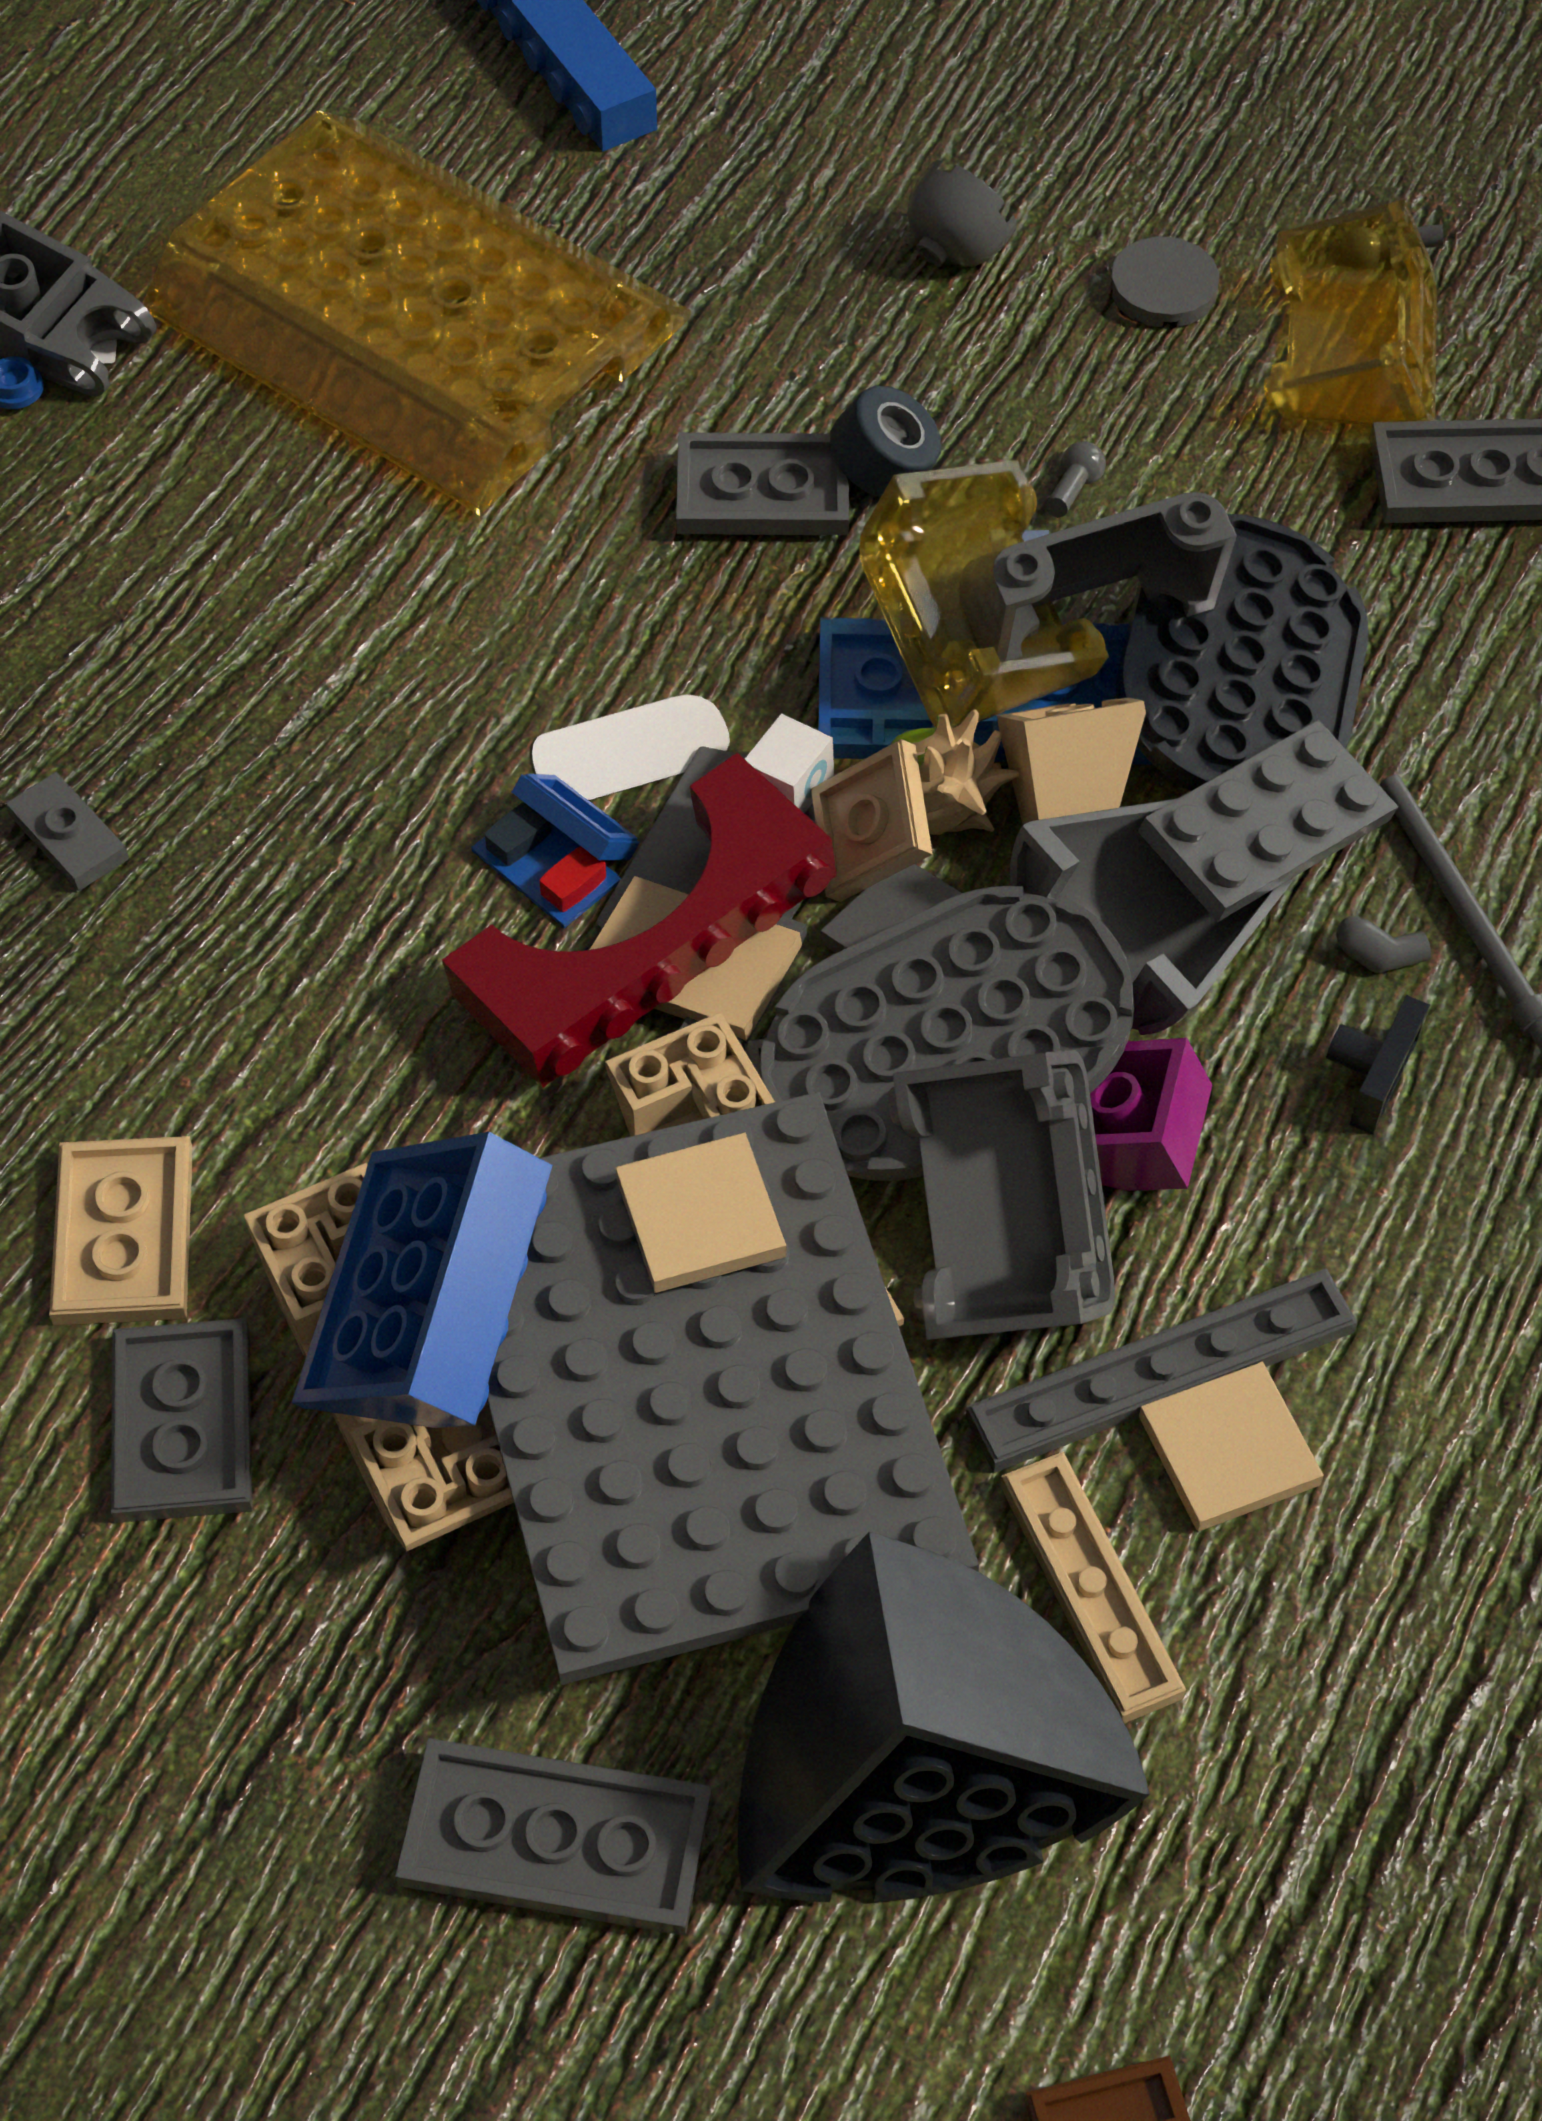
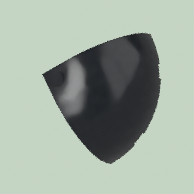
[738,1532,1150,1902]

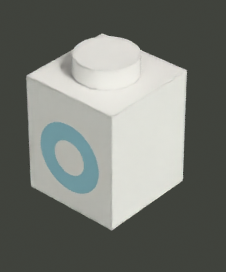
[745,713,834,813]

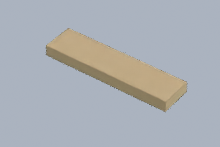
[1000,1452,1186,1724]

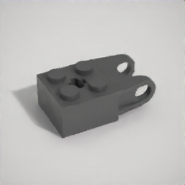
[0,210,157,396]

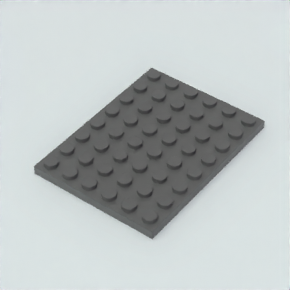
[487,1092,979,1685]

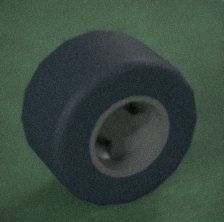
[830,385,941,498]

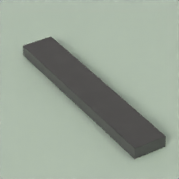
[965,1268,1358,1473]

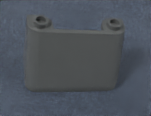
[958,492,1237,676]
[888,1050,1115,1340]

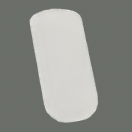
[532,694,730,800]

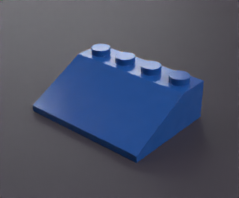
[292,1132,553,1428]

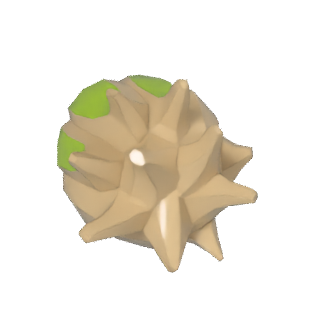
[890,710,1019,835]

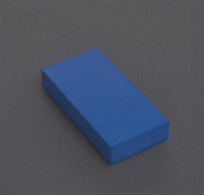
[511,774,640,860]

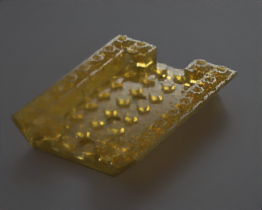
[143,110,691,516]

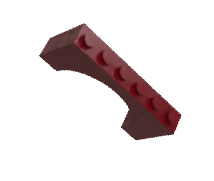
[442,753,837,1088]

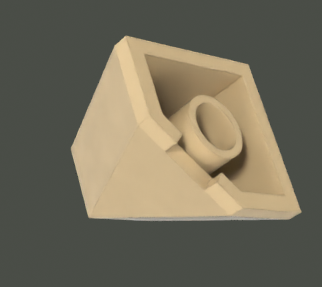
[997,698,1146,825]

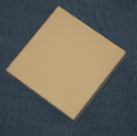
[811,739,932,902]
[616,1132,786,1293]
[1139,1361,1324,1532]

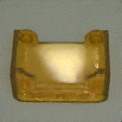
[1264,199,1437,426]
[859,460,1109,728]

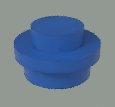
[0,356,44,409]

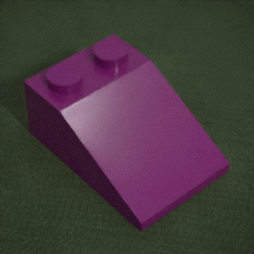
[1090,1038,1212,1191]

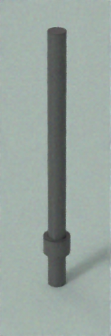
[1379,775,1542,1053]

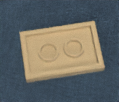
[590,876,802,1041]
[49,1136,193,1326]

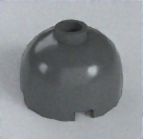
[907,160,1017,268]

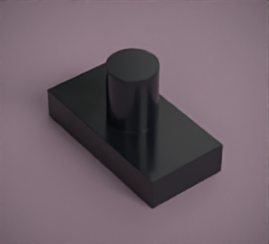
[1326,995,1430,1134]

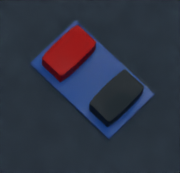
[471,802,621,928]

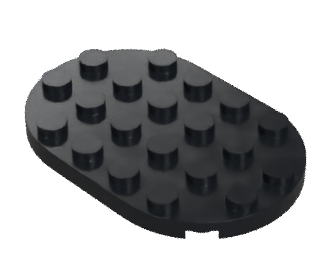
[1116,514,1369,791]

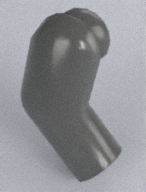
[1336,916,1431,973]

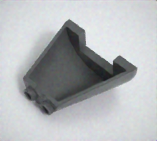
[1010,799,1293,1035]

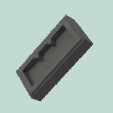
[6,772,129,891]

